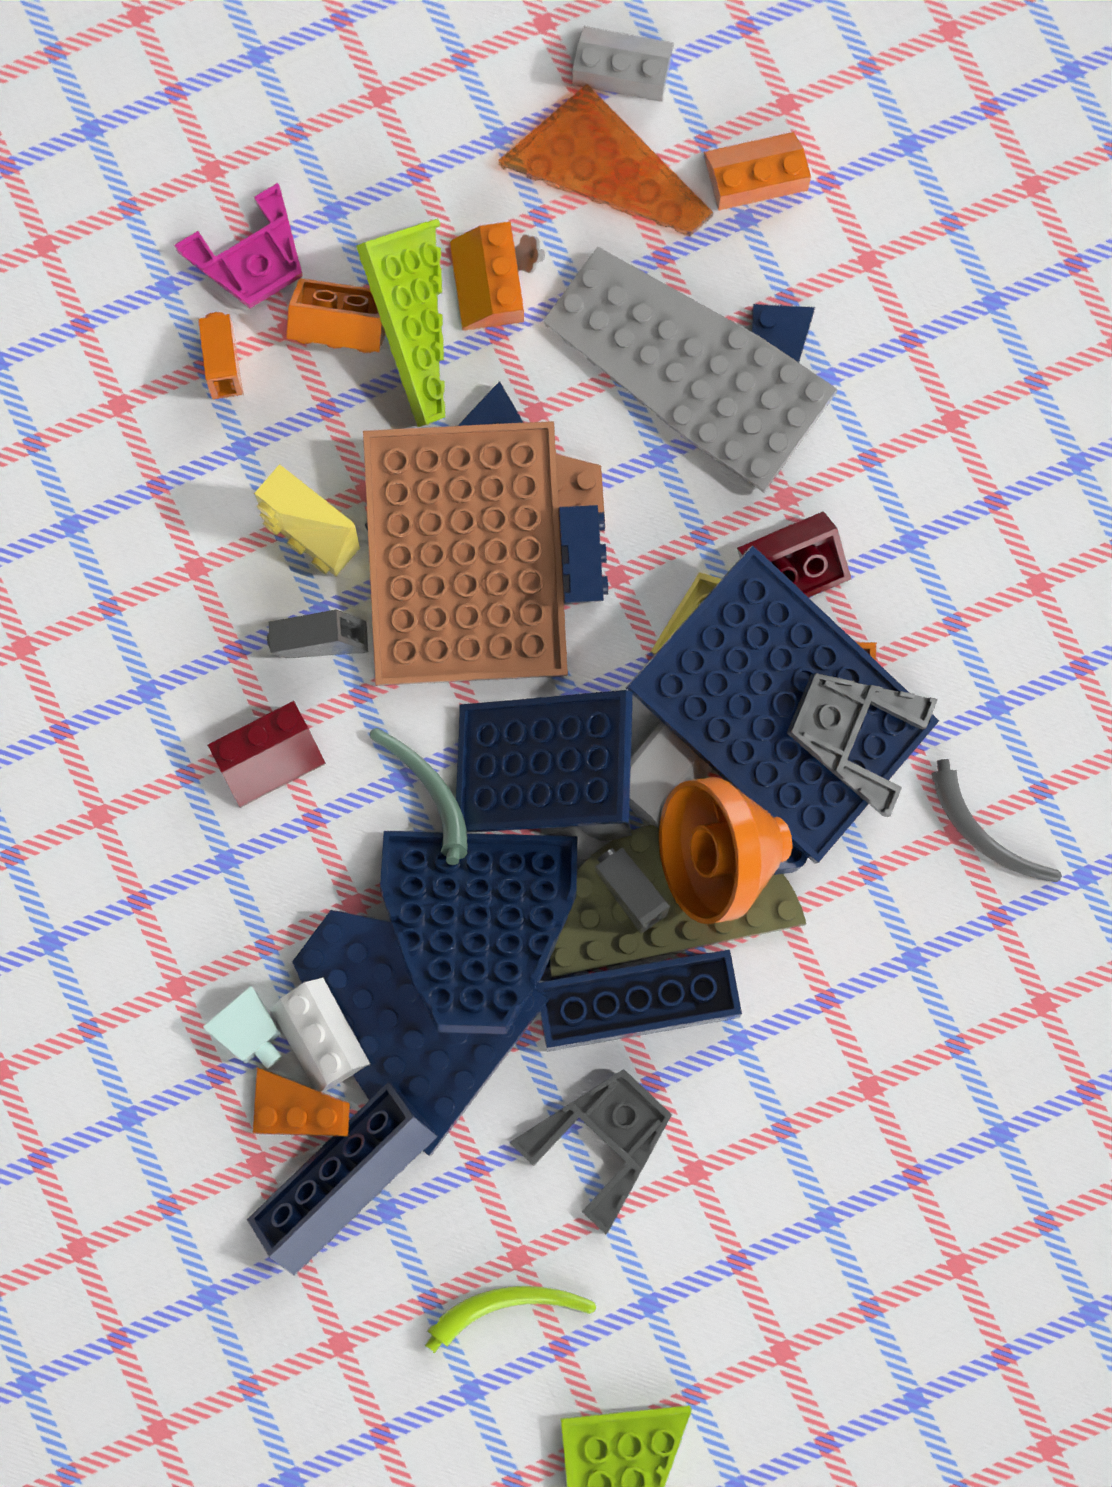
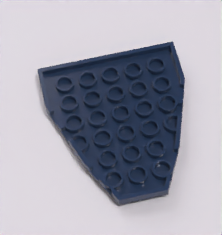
[380,831,578,1034]
[292,910,550,1156]

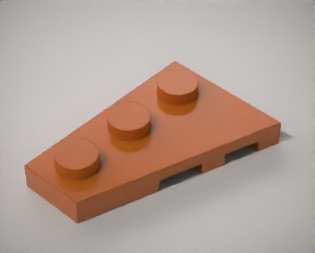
[253,1067,350,1136]

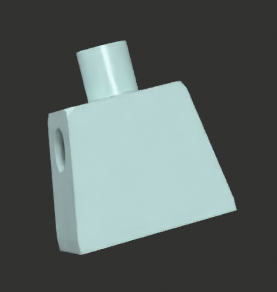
[203,986,282,1069]

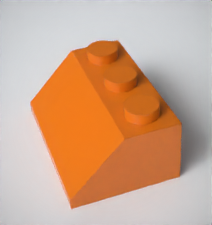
[704,132,811,211]
[450,221,524,331]
[286,278,385,353]

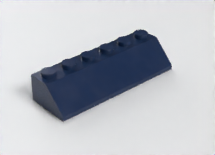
[247,1082,437,1276]

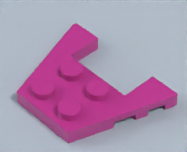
[174,183,303,308]

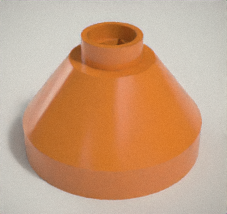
[659,777,792,924]

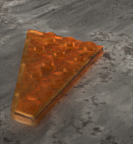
[498,84,713,236]

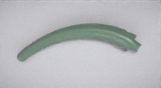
[370,728,468,865]

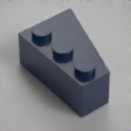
[559,505,608,604]

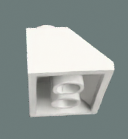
[271,978,370,1093]

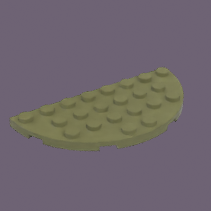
[550,825,807,978]

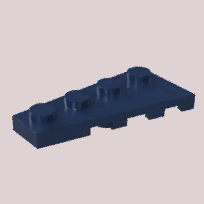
[751,304,815,363]

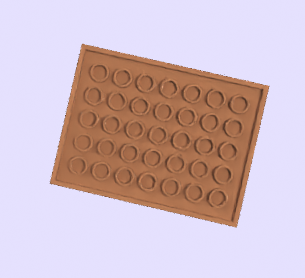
[363,421,568,686]

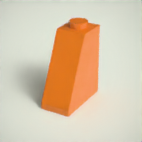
[198,312,244,400]

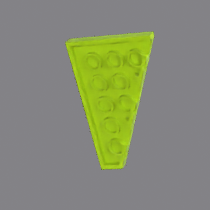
[356,218,445,427]
[561,1405,692,1487]

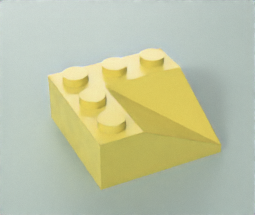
[254,464,360,577]

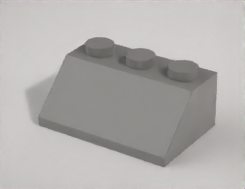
[572,26,674,102]
[629,721,713,829]

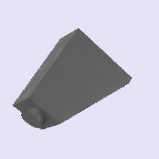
[267,609,368,658]
[595,847,670,934]

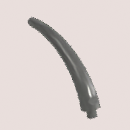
[932,759,1062,882]

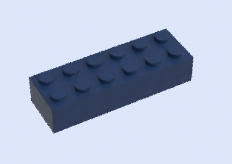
[536,949,742,1052]

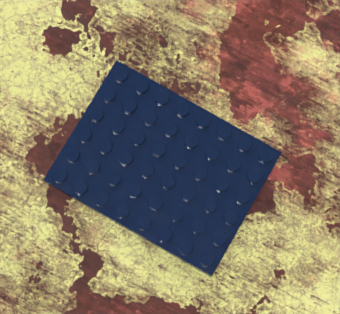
[626,546,939,864]

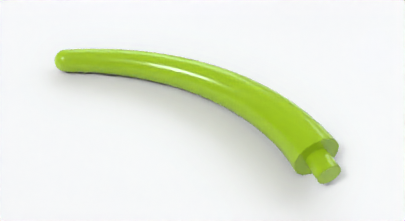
[425,1286,596,1353]

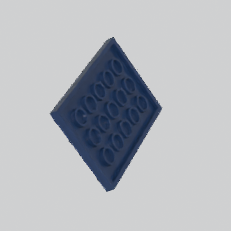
[456,690,633,833]

